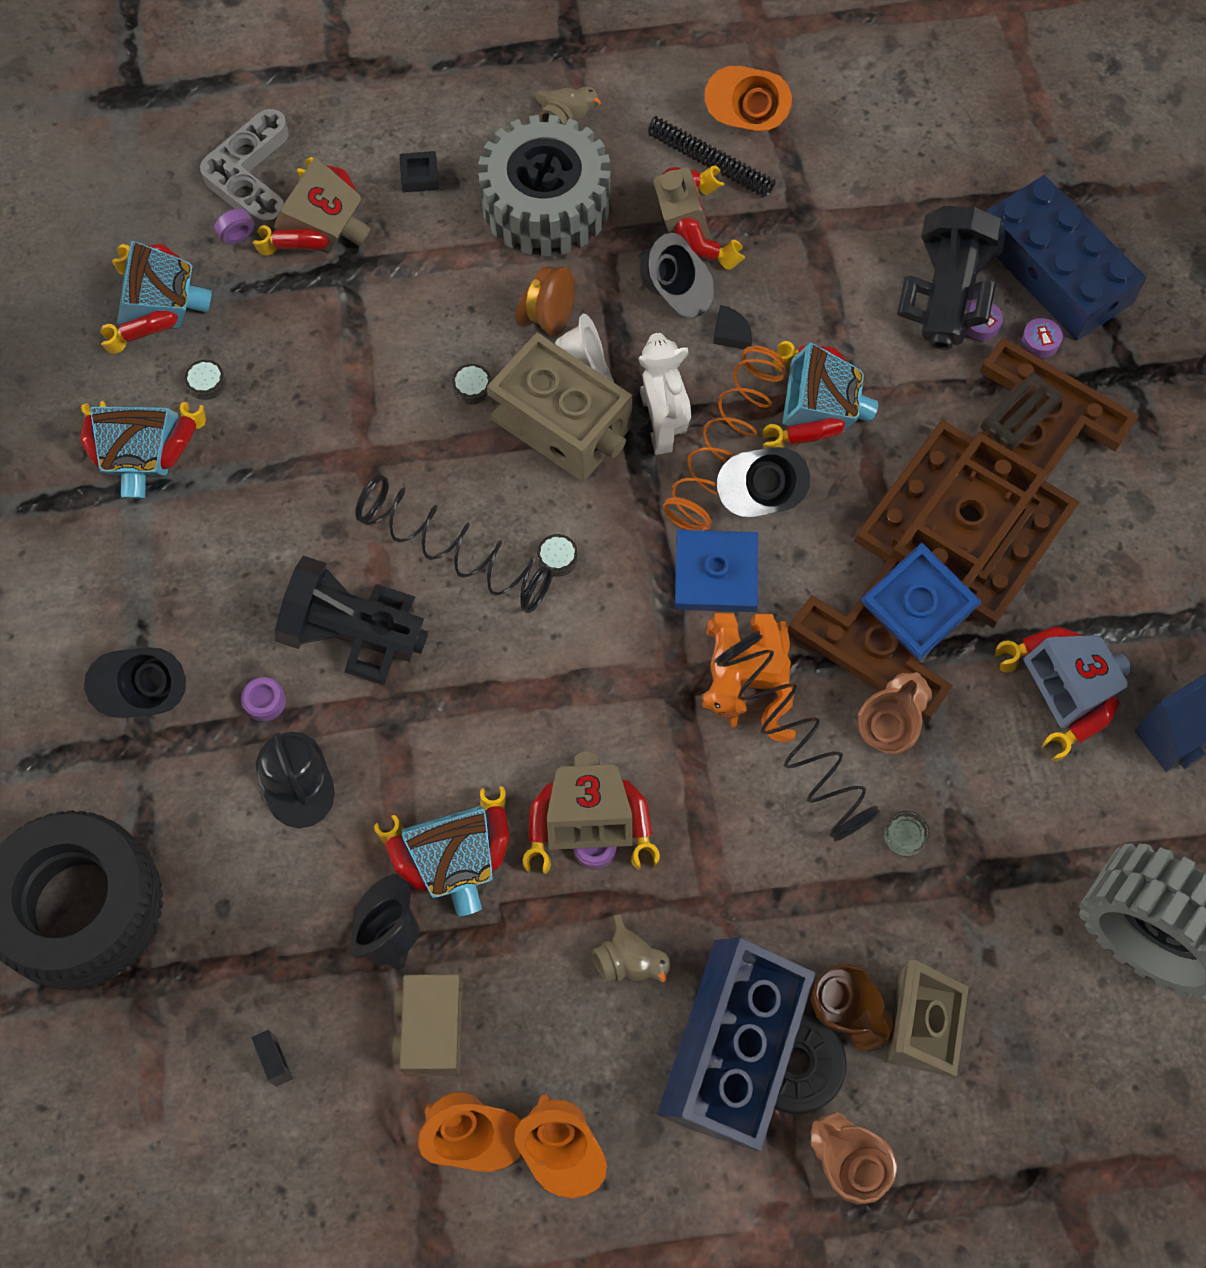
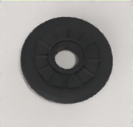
[774,1012,847,1114]

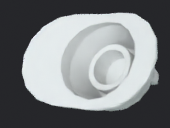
[555,314,614,383]

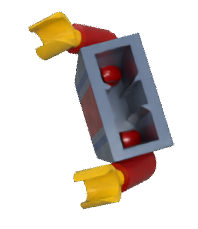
[995,626,1130,762]

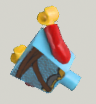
[101,241,212,354]
[763,341,878,449]
[80,401,206,499]
[374,786,510,917]

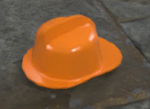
[705,66,792,131]
[418,1091,521,1172]
[514,1093,607,1199]

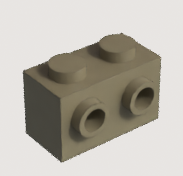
[393,975,463,1076]

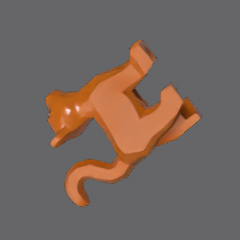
[701,613,797,742]

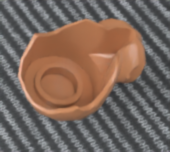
[857,672,932,754]
[811,1112,897,1205]

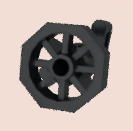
[897,206,1006,350]
[275,555,429,685]

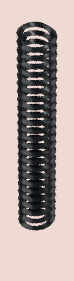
[648,115,776,198]

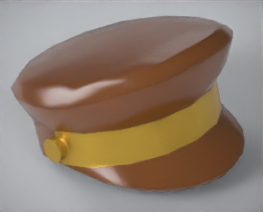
[515,266,576,337]

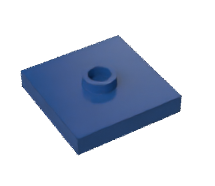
[675,530,758,612]
[860,543,982,661]

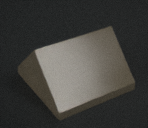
[885,960,969,1077]

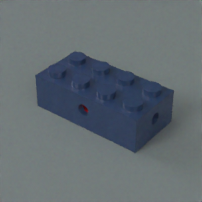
[987,174,1147,341]

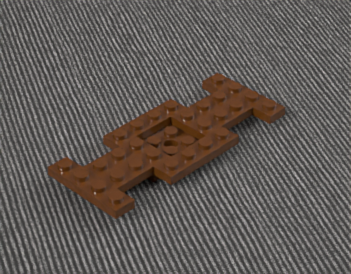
[788,337,1139,723]

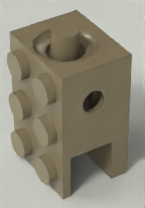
[487,332,632,482]

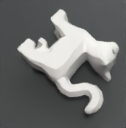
[638,333,691,455]

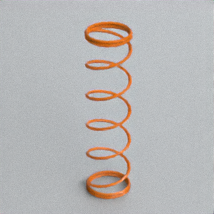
[663,345,789,531]

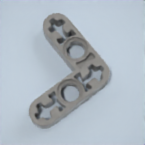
[200,109,289,231]

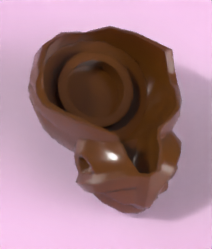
[811,964,894,1052]

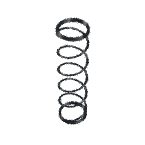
[355,475,553,614]
[714,631,880,842]

